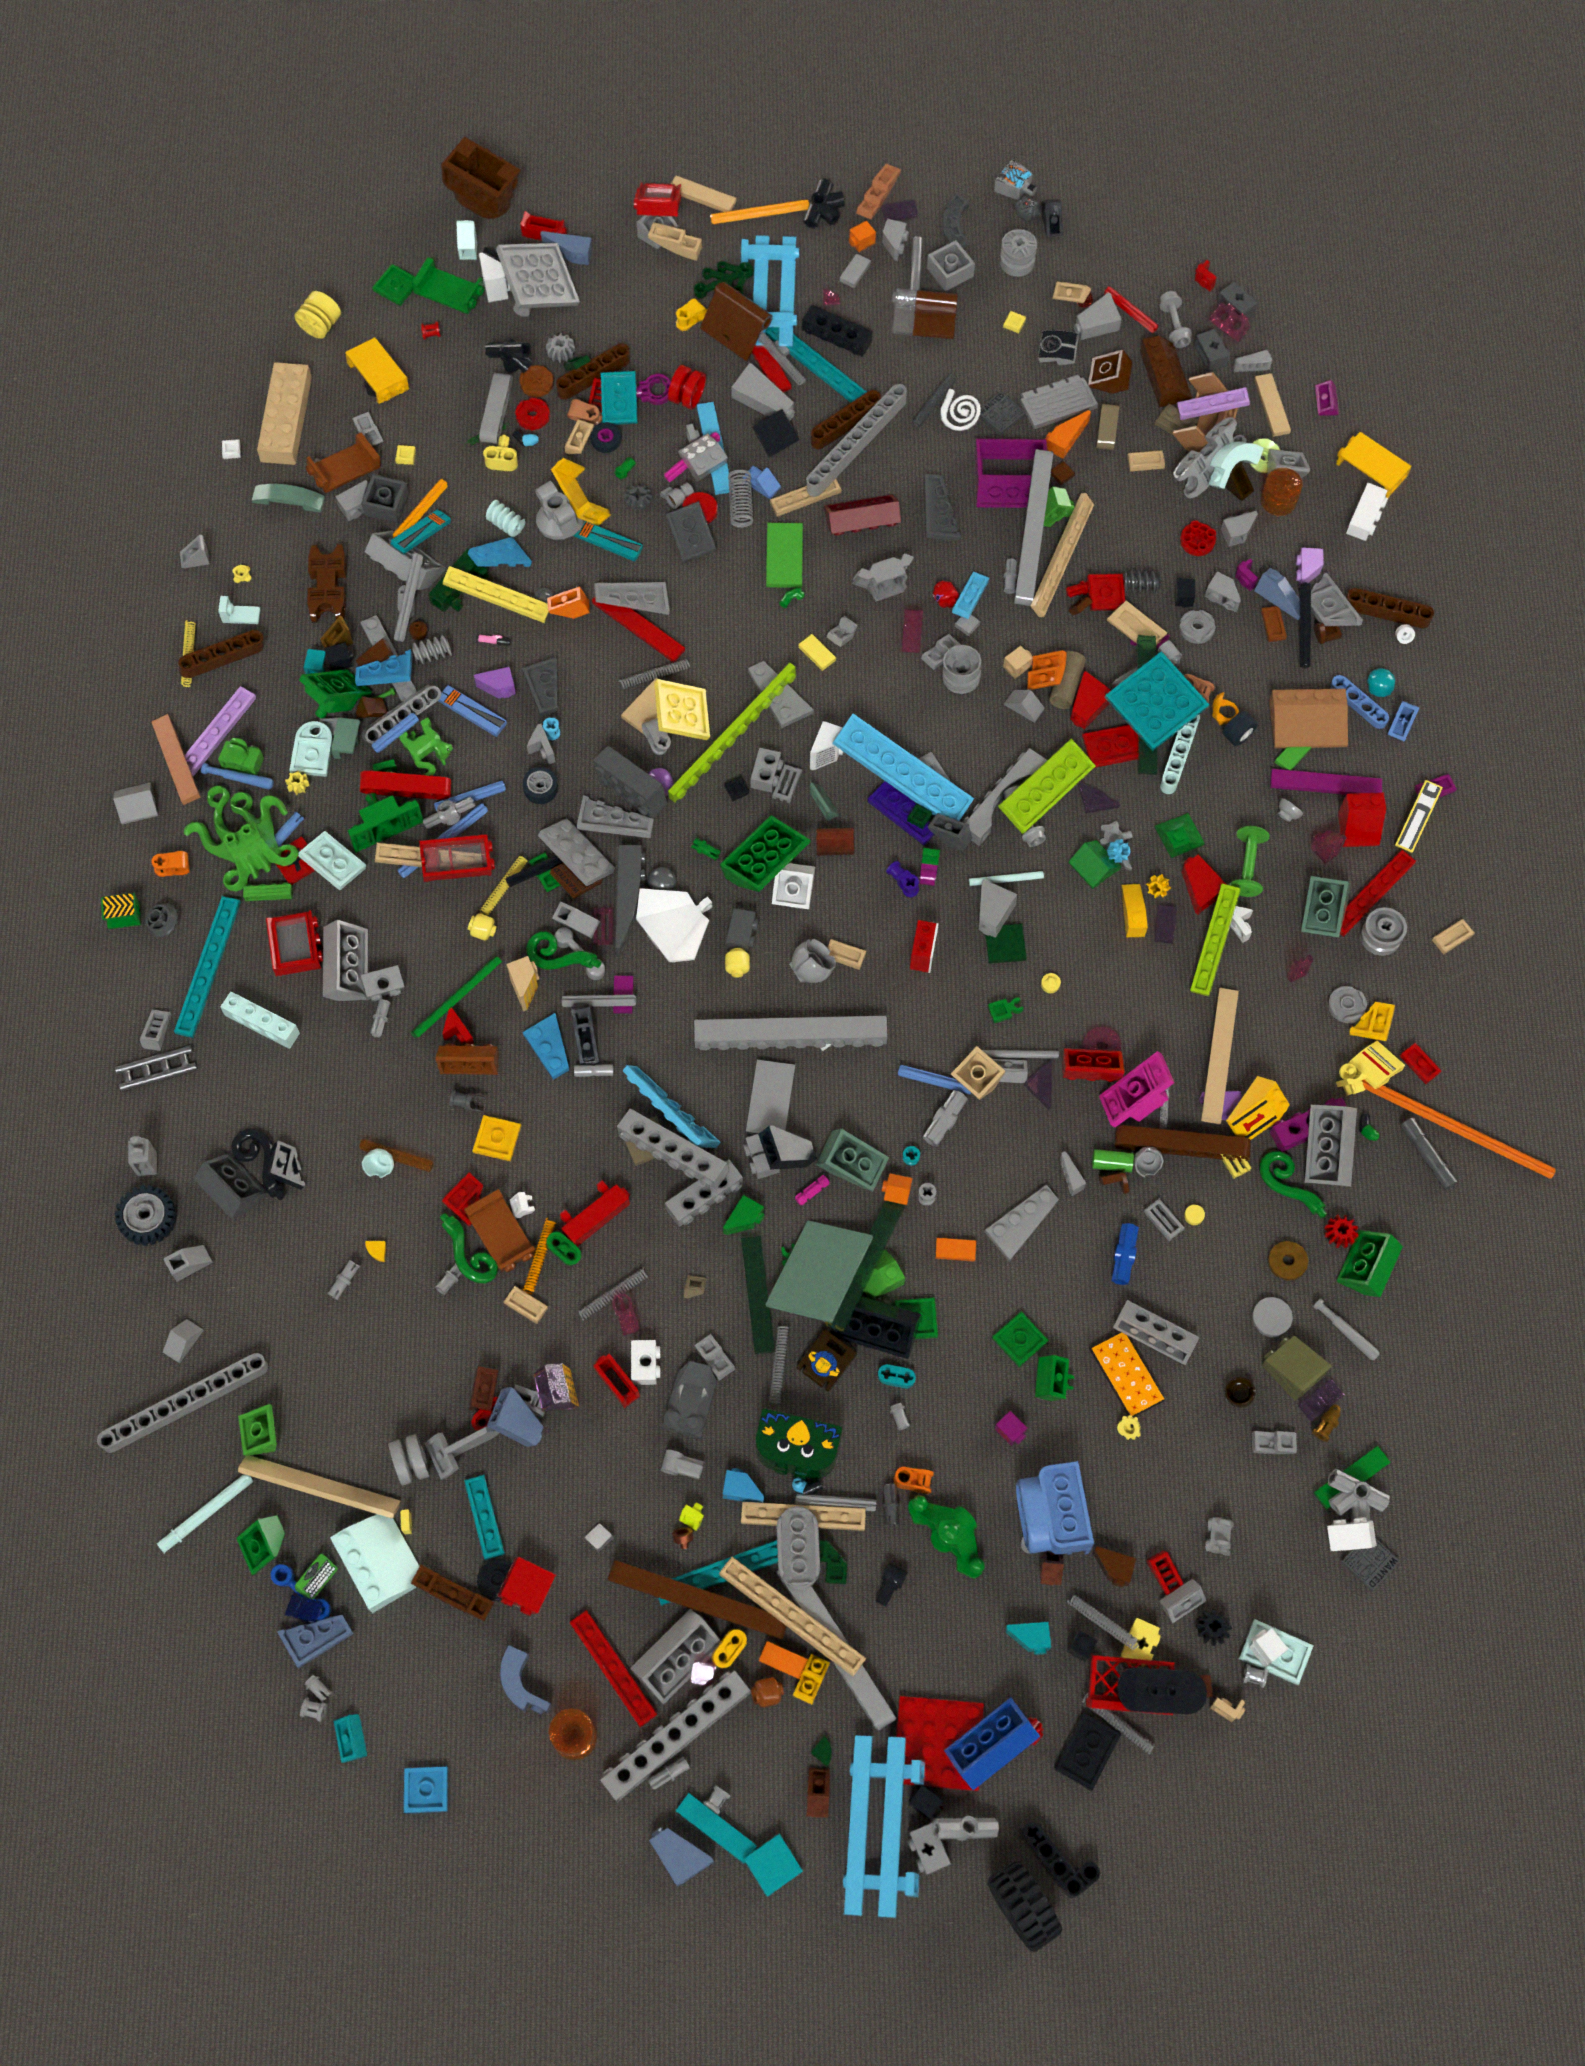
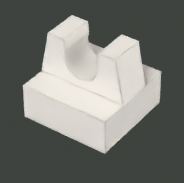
[510,1192,535,1218]

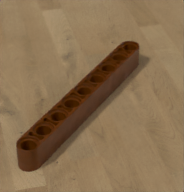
[607,1560,787,1639]

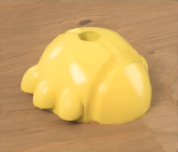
[1117,1415,1141,1440]

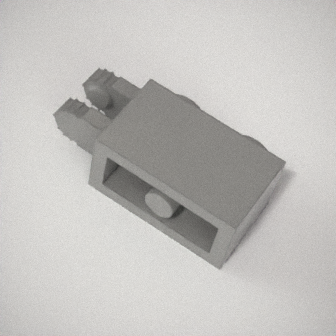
[128,1136,157,1176]

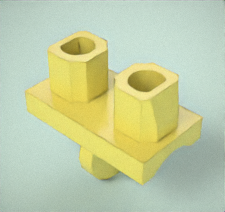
[1336,1063,1366,1096]

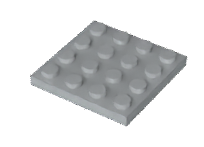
[496,243,580,308]

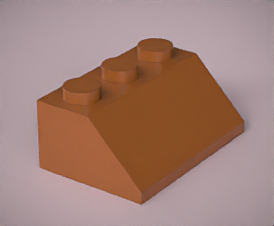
[436,1043,499,1075]

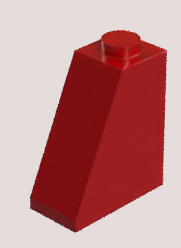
[1070,671,1111,730]
[1182,854,1227,915]

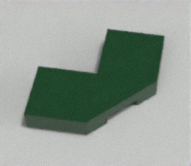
[819,1540,847,1584]

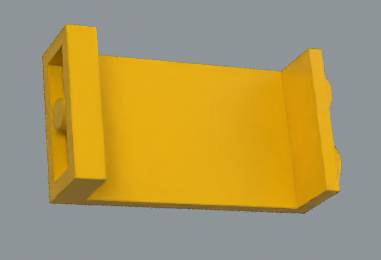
[345,338,409,404]
[1336,432,1411,498]
[551,458,611,526]

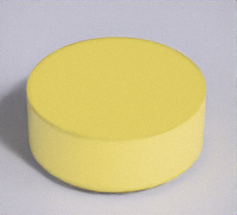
[1184,1205,1205,1225]

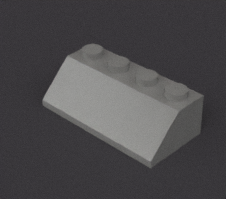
[365,530,446,590]
[323,920,368,1001]
[1305,1105,1357,1186]
[630,1609,721,1705]

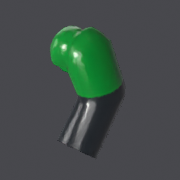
[1359,1114,1380,1141]

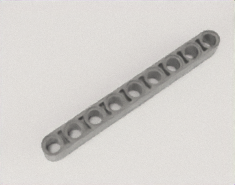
[806,384,907,497]
[1014,449,1053,606]
[97,1353,268,1453]
[776,1570,896,1731]

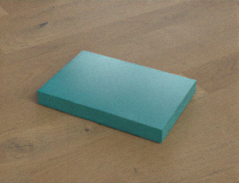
[601,371,638,425]

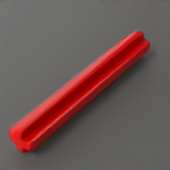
[1104,286,1158,333]

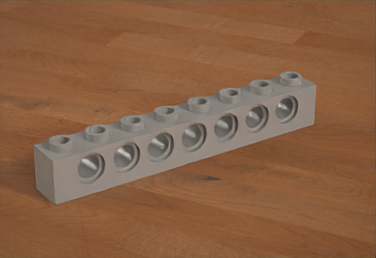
[600,1671,751,1802]

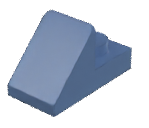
[742,466,781,499]

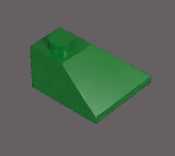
[1155,813,1205,858]
[236,1515,285,1575]

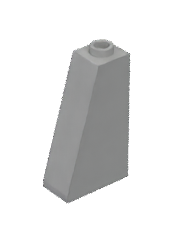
[731,363,795,420]

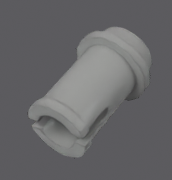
[890,1403,910,1430]
[305,1675,332,1702]

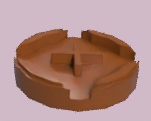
[519,365,554,397]

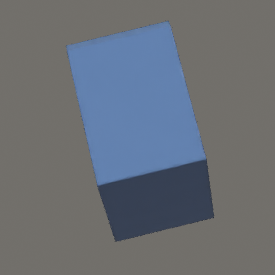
[1388,701,1420,741]

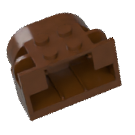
[441,136,521,219]

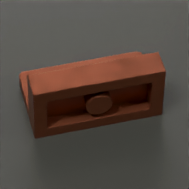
[816,828,854,856]
[469,1366,498,1411]

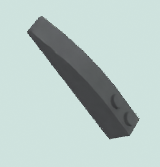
[616,845,645,956]

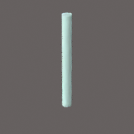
[969,871,1044,886]

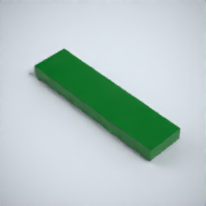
[1313,1446,1391,1510]

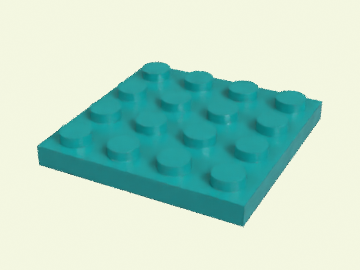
[1105,651,1210,751]

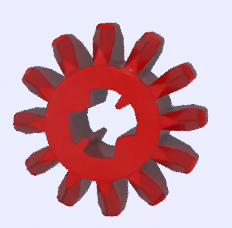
[1324,1215,1358,1249]

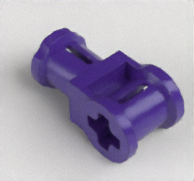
[886,861,919,898]

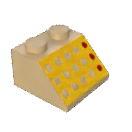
[506,956,539,1011]

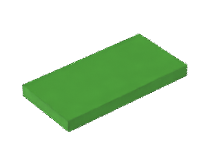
[766,523,803,588]

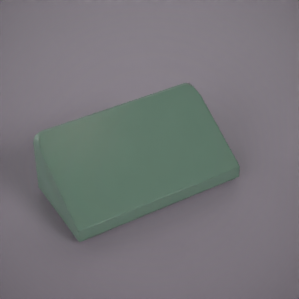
[810,783,839,821]

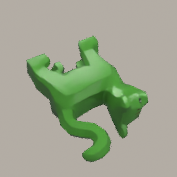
[399,717,453,776]

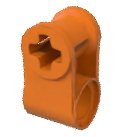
[151,851,189,877]
[893,1467,934,1494]

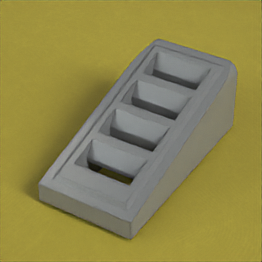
[1233,350,1272,372]
[140,1009,171,1051]
[1060,1151,1086,1196]

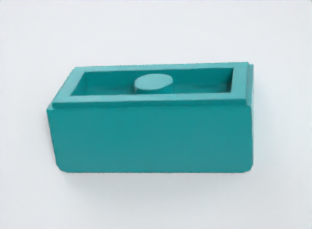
[333,1714,367,1763]

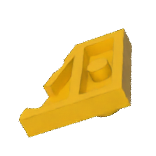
[1350,1002,1395,1041]

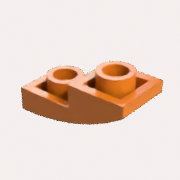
[759,1641,808,1679]

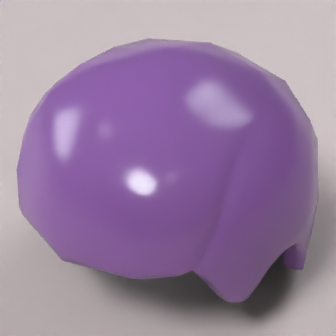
[648,768,674,796]

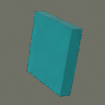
[743,1834,803,1897]

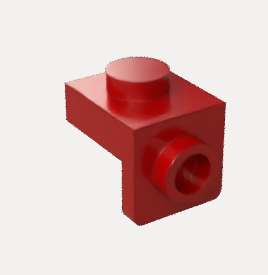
[1195,260,1217,291]

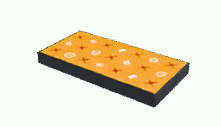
[1089,1332,1166,1418]

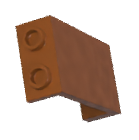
[306,432,380,493]
[464,1189,535,1273]

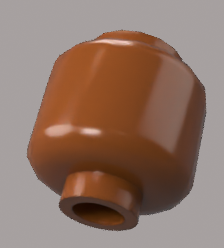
[751,1677,784,1708]

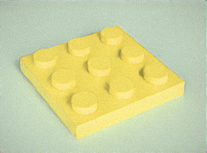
[654,679,710,740]

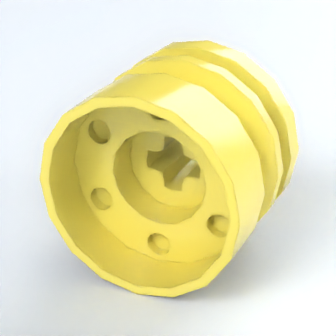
[295,291,341,339]

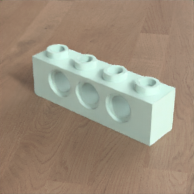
[221,991,300,1049]

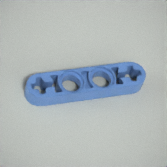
[1330,675,1389,729]

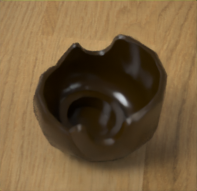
[1225,1377,1256,1408]

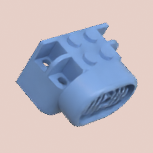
[1016,1461,1094,1555]

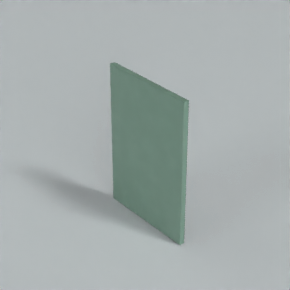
[765,1220,873,1323]

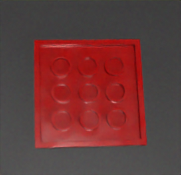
[897,1696,984,1791]

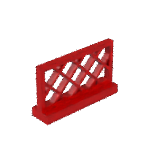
[1086,1655,1175,1715]

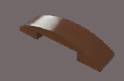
[411,1565,494,1622]

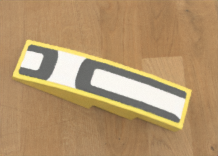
[1395,780,1443,853]

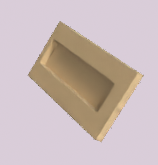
[1107,601,1167,652]

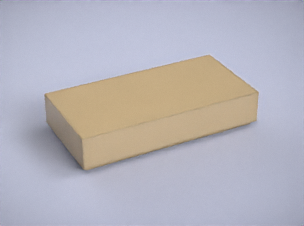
[1127,450,1165,471]
[1432,919,1474,955]
[827,939,866,970]
[504,1286,548,1324]

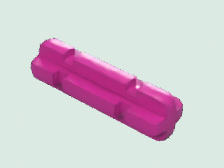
[795,1175,830,1205]

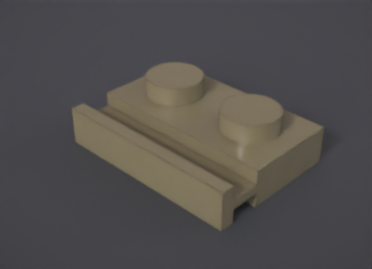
[1155,403,1198,435]

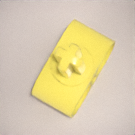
[483,435,518,471]

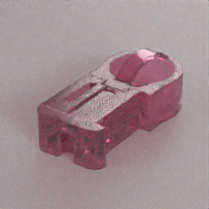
[612,1294,639,1336]

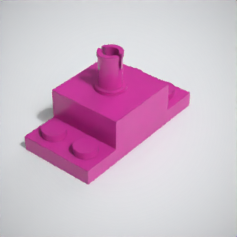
[1099,1051,1174,1128]

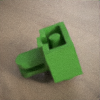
[1043,487,1075,527]
[218,738,264,775]

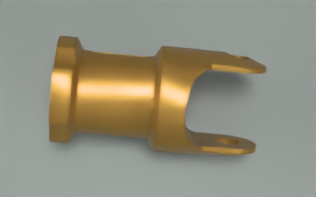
[1312,1405,1341,1442]

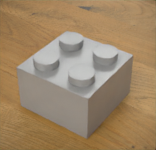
[927,240,975,291]

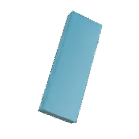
[952,572,989,619]

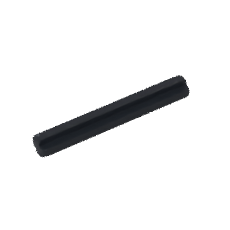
[506,855,563,887]

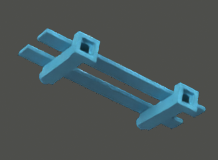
[741,236,799,346]
[843,1735,925,1918]

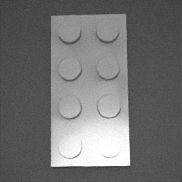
[538,818,615,886]

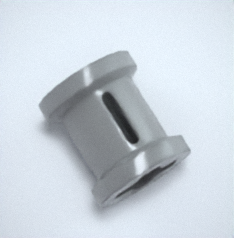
[918,1183,937,1206]
[1243,1664,1268,1688]
[300,1698,327,1722]
[703,1785,731,1814]

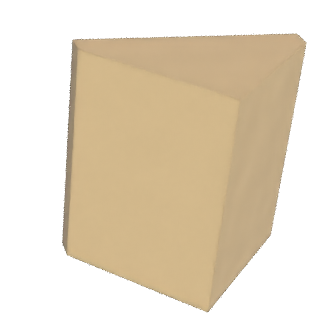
[951,1046,1006,1100]

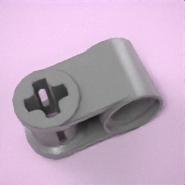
[642,718,671,755]

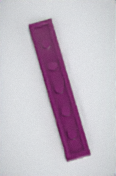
[1270,769,1382,795]

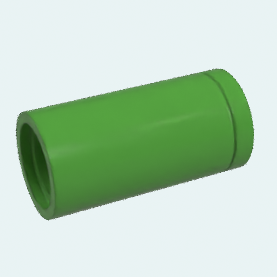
[1092,1149,1134,1173]

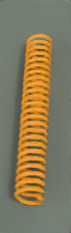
[523,1218,556,1295]

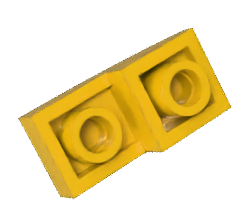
[793,1654,830,1704]

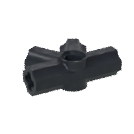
[804,178,845,229]
[485,338,534,373]

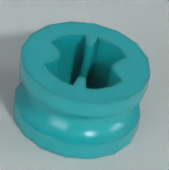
[902,1146,920,1166]

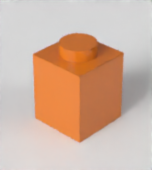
[849,221,876,252]
[882,1173,913,1205]

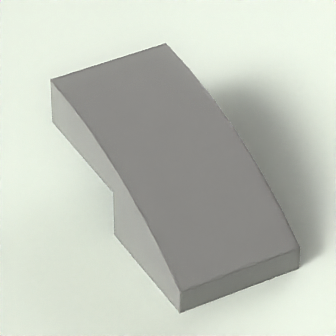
[352,412,383,447]
[921,634,961,670]
[694,1334,735,1381]
[1252,1431,1297,1454]

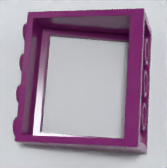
[975,439,1050,508]

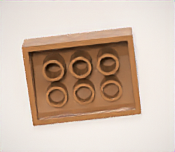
[1269,689,1348,748]

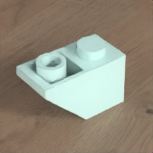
[457,220,478,260]

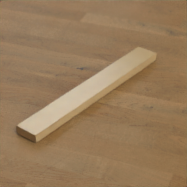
[1031,493,1094,617]
[1201,988,1239,1124]
[238,1455,401,1519]
[719,1557,866,1676]

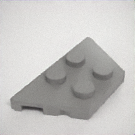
[1311,573,1363,626]

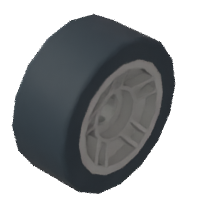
[523,767,558,804]

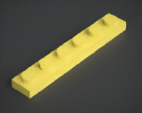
[443,566,549,623]

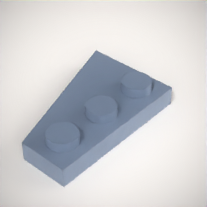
[277,1615,354,1668]

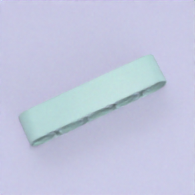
[1160,715,1200,794]

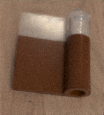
[892,288,958,339]

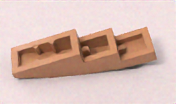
[856,164,901,219]

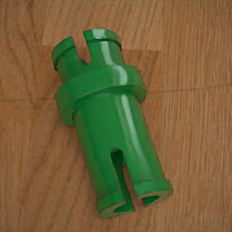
[691,838,721,861]

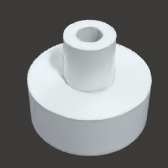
[1395,624,1415,644]

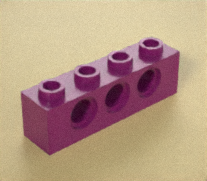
[1270,1097,1347,1152]

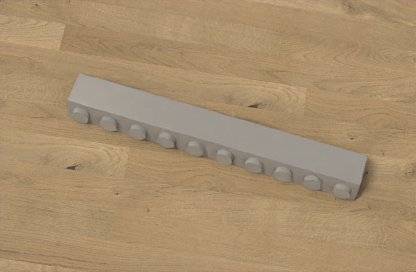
[694,1016,887,1050]

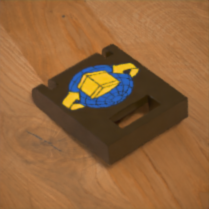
[796,1330,857,1393]

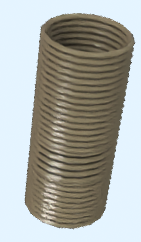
[1049,651,1086,709]

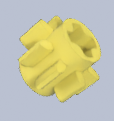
[285,771,310,795]

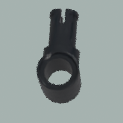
[876,1563,908,1607]

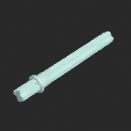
[157,1474,253,1553]

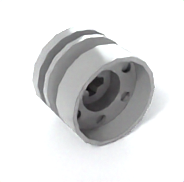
[1000,229,1037,277]
[943,645,981,694]

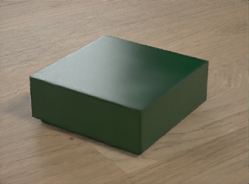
[907,804,933,829]

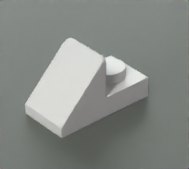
[1230,906,1253,943]

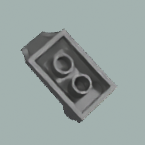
[662,1361,717,1439]

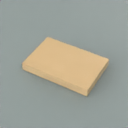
[621,678,658,734]

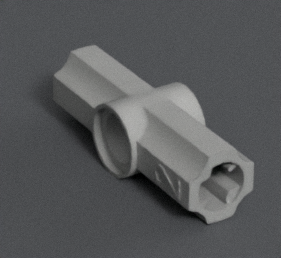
[923,1090,968,1147]
[932,1816,999,1841]

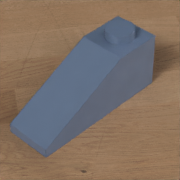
[541,231,593,265]
[1254,568,1300,620]

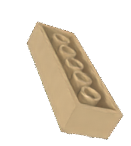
[257,362,312,465]

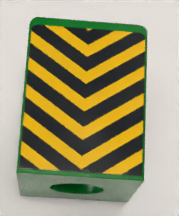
[101,893,141,929]

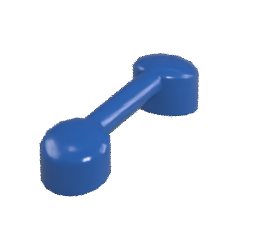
[270,1564,331,1620]

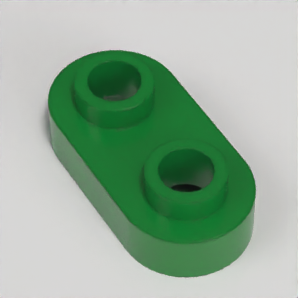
[546,1232,581,1266]

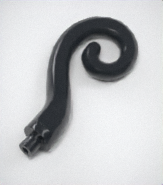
[231,1129,285,1200]

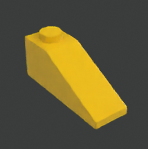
[1121,884,1148,937]

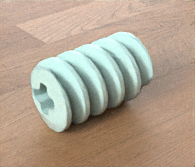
[486,500,525,537]

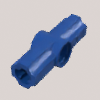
[1111,1223,1139,1285]

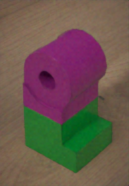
[919,848,940,886]

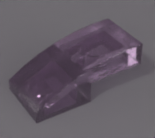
[1298,1379,1344,1422]

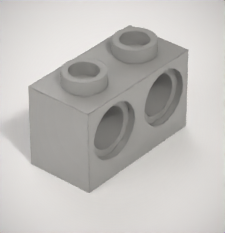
[750,748,784,793]

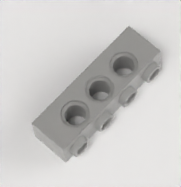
[665,1160,743,1227]
[1113,1300,1200,1365]

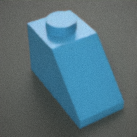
[723,1468,764,1503]

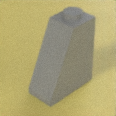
[1074,293,1121,340]
[979,879,1017,938]

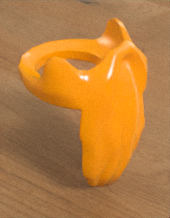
[1212,692,1239,726]

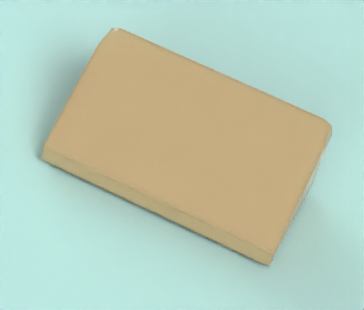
[1053,282,1091,303]
[565,419,594,454]

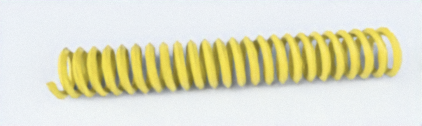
[181,620,196,687]
[479,856,528,916]

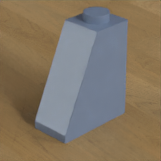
[487,1387,543,1447]
[649,1828,714,1887]

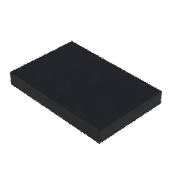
[1054,1712,1121,1792]

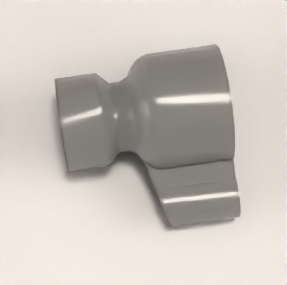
[660,482,694,509]

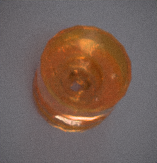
[1261,468,1303,516]
[549,1708,597,1761]

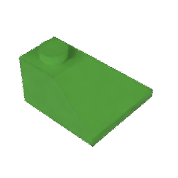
[855,1250,905,1300]

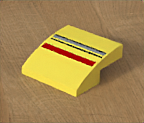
[1349,1041,1405,1089]

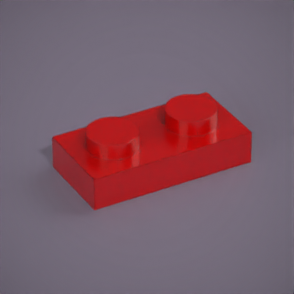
[1400,1043,1441,1084]

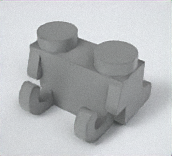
[1206,1517,1234,1556]

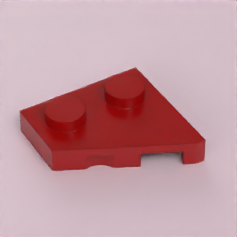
[442,1173,483,1227]

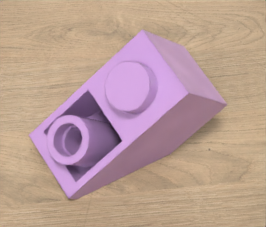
[1296,548,1323,588]

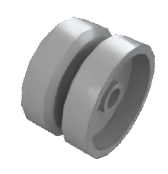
[1360,907,1407,956]
[388,1434,430,1486]

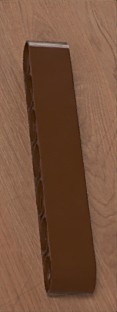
[1115,1125,1251,1162]

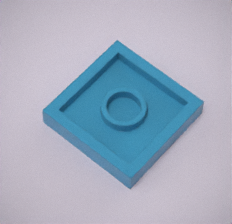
[404,1767,448,1813]

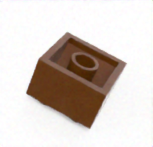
[1088,350,1132,394]

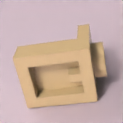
[1210,1698,1245,1722]

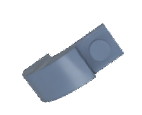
[500,1645,552,1715]

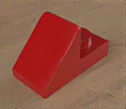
[442,1008,474,1044]

